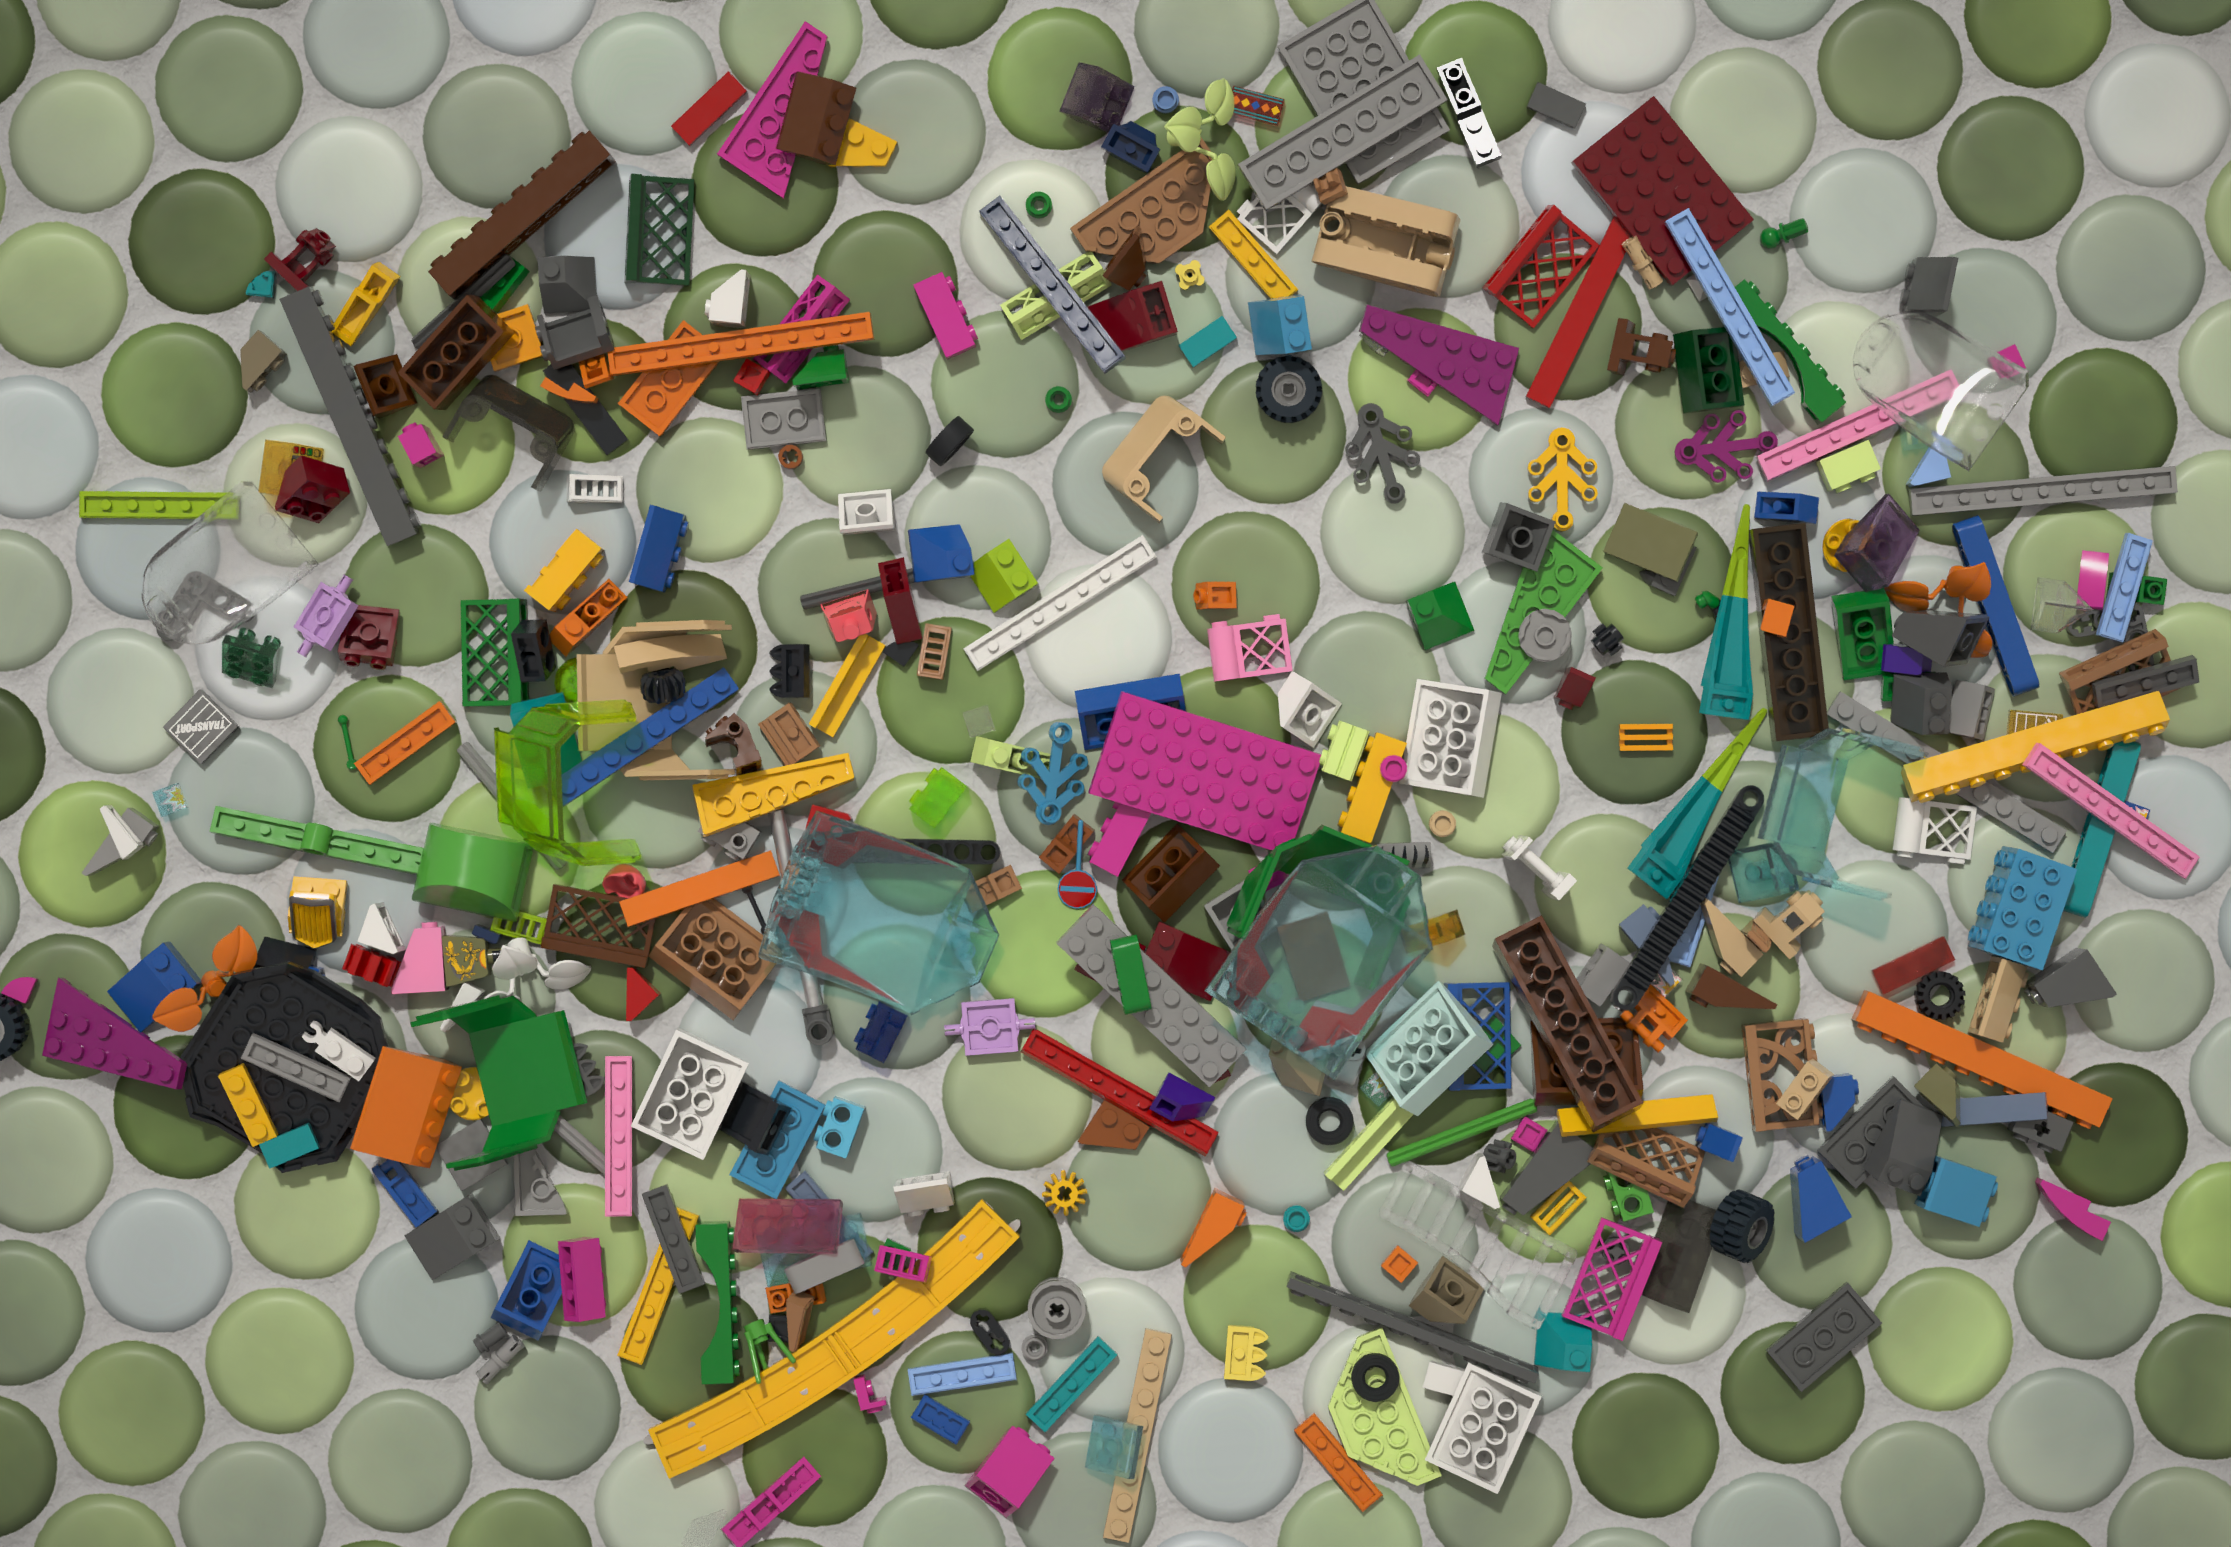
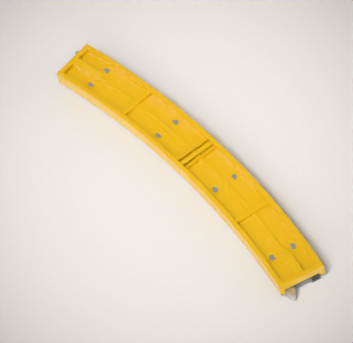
[643,1199,1021,1479]

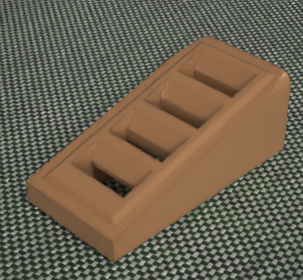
[917,623,952,680]
[1741,918,1772,952]
[786,1292,815,1352]

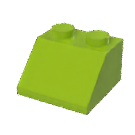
[970,539,1039,613]

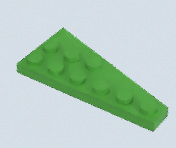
[1484,530,1603,695]

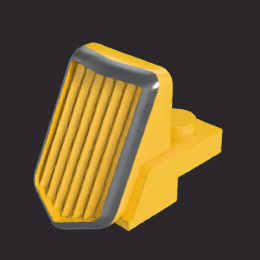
[288,876,348,949]

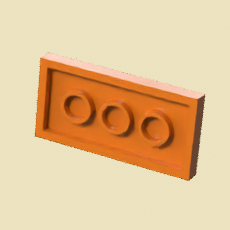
[618,320,720,437]

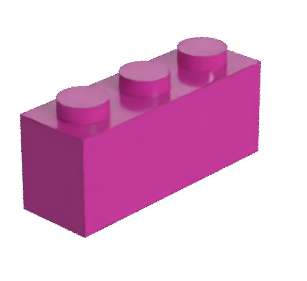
[913,272,978,360]
[1087,802,1151,877]
[558,1237,606,1322]

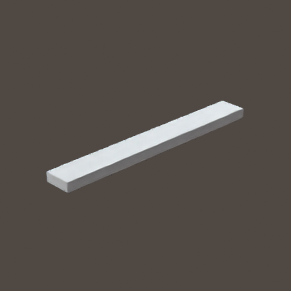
[963,535,1157,671]

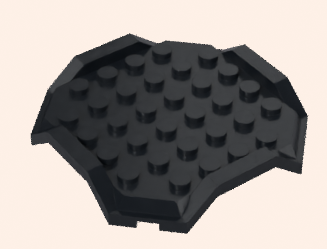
[180,961,388,1173]

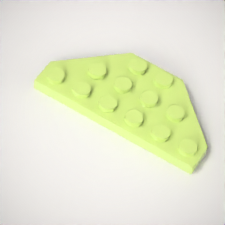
[1328,1327,1442,1486]

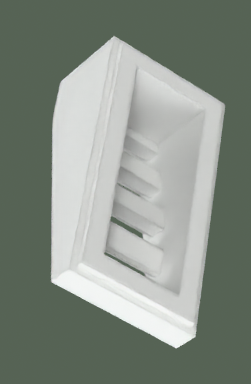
[567,474,623,503]
[100,805,144,860]
[440,981,486,1032]

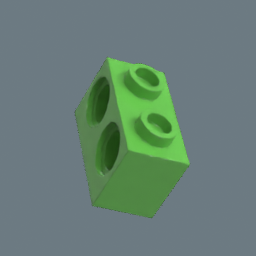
[1603,1171,1654,1222]

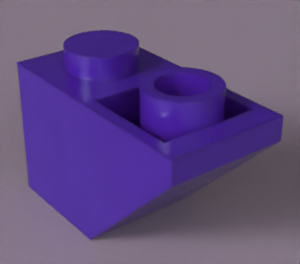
[1149,1072,1215,1121]

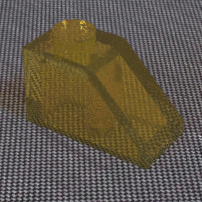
[1401,909,1465,953]

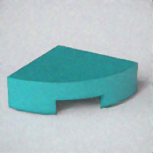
[246,271,276,298]

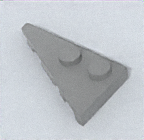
[513,1149,568,1216]

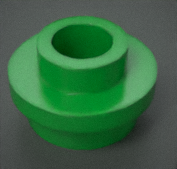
[1026,192,1052,219]
[1045,386,1072,413]

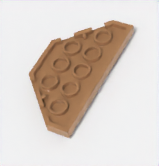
[1070,138,1212,264]

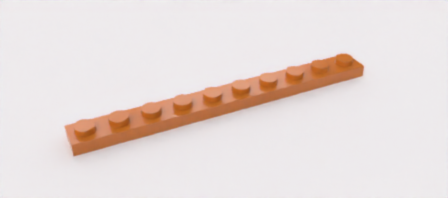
[608,312,874,376]

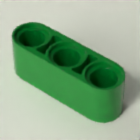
[1110,935,1152,1015]

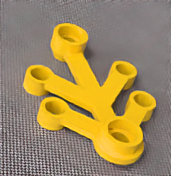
[1527,427,1598,532]

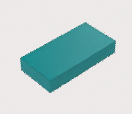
[1178,316,1237,368]
[259,1123,320,1169]

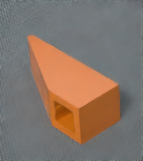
[550,579,627,657]

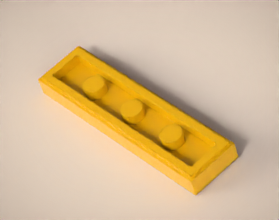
[1209,210,1298,299]

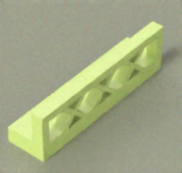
[1000,252,1112,340]
[1324,1097,1413,1191]

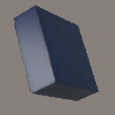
[472,924,503,944]

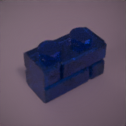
[854,1000,909,1063]

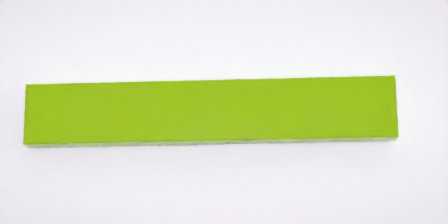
[79,491,241,520]

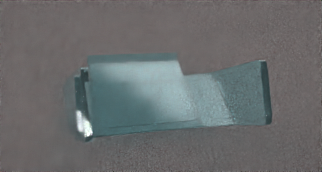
[1758,727,1929,901]

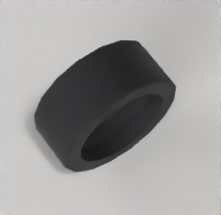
[925,416,974,466]

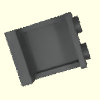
[535,295,615,370]

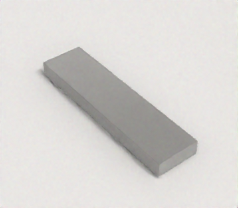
[241,1033,351,1103]

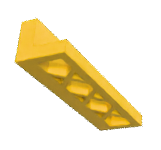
[809,634,886,738]

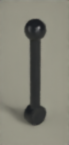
[742,886,771,935]

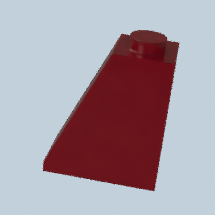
[878,557,923,644]

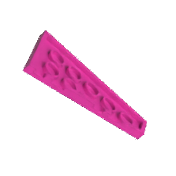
[717,21,828,199]

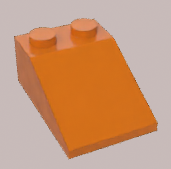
[1180,1188,1247,1267]

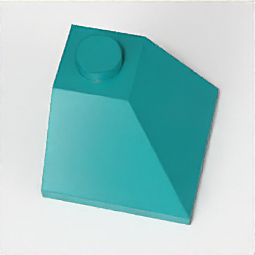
[1534,1311,1592,1372]

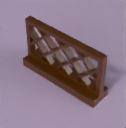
[540,884,656,968]

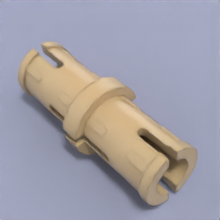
[1622,236,1663,290]

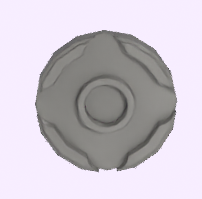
[1518,609,1572,662]

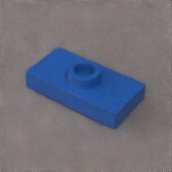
[911,1394,970,1445]

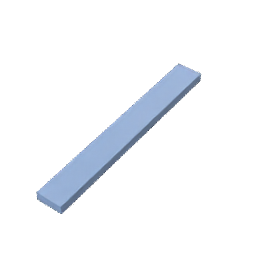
[1664,208,1795,407]

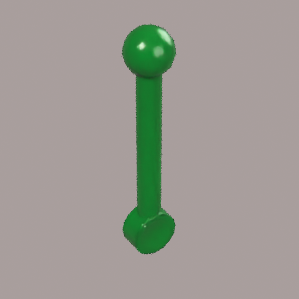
[338,715,357,769]

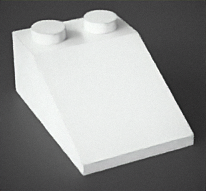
[894,1171,955,1217]

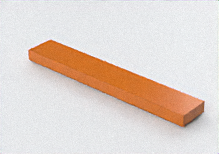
[619,850,780,927]

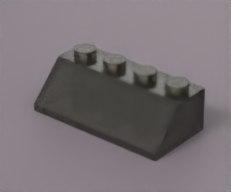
[1642,1199,1717,1313]

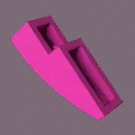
[2035,1177,2111,1241]

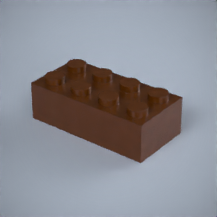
[398,295,515,410]

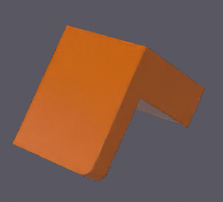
[1760,599,1794,638]

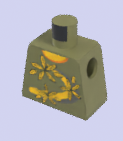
[442,935,501,987]

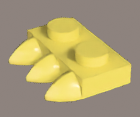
[1224,1325,1269,1381]

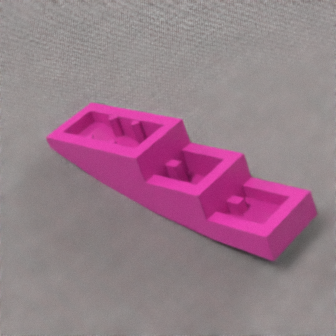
[720,1457,821,1547]

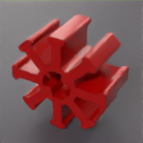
[342,944,401,987]

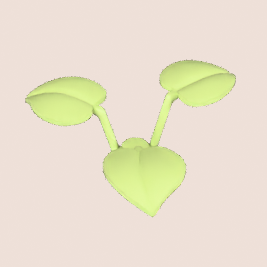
[1164,78,1236,201]

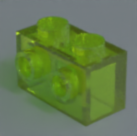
[909,767,967,828]

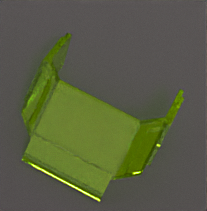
[494,700,641,866]

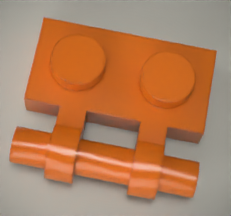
[1619,984,1688,1053]

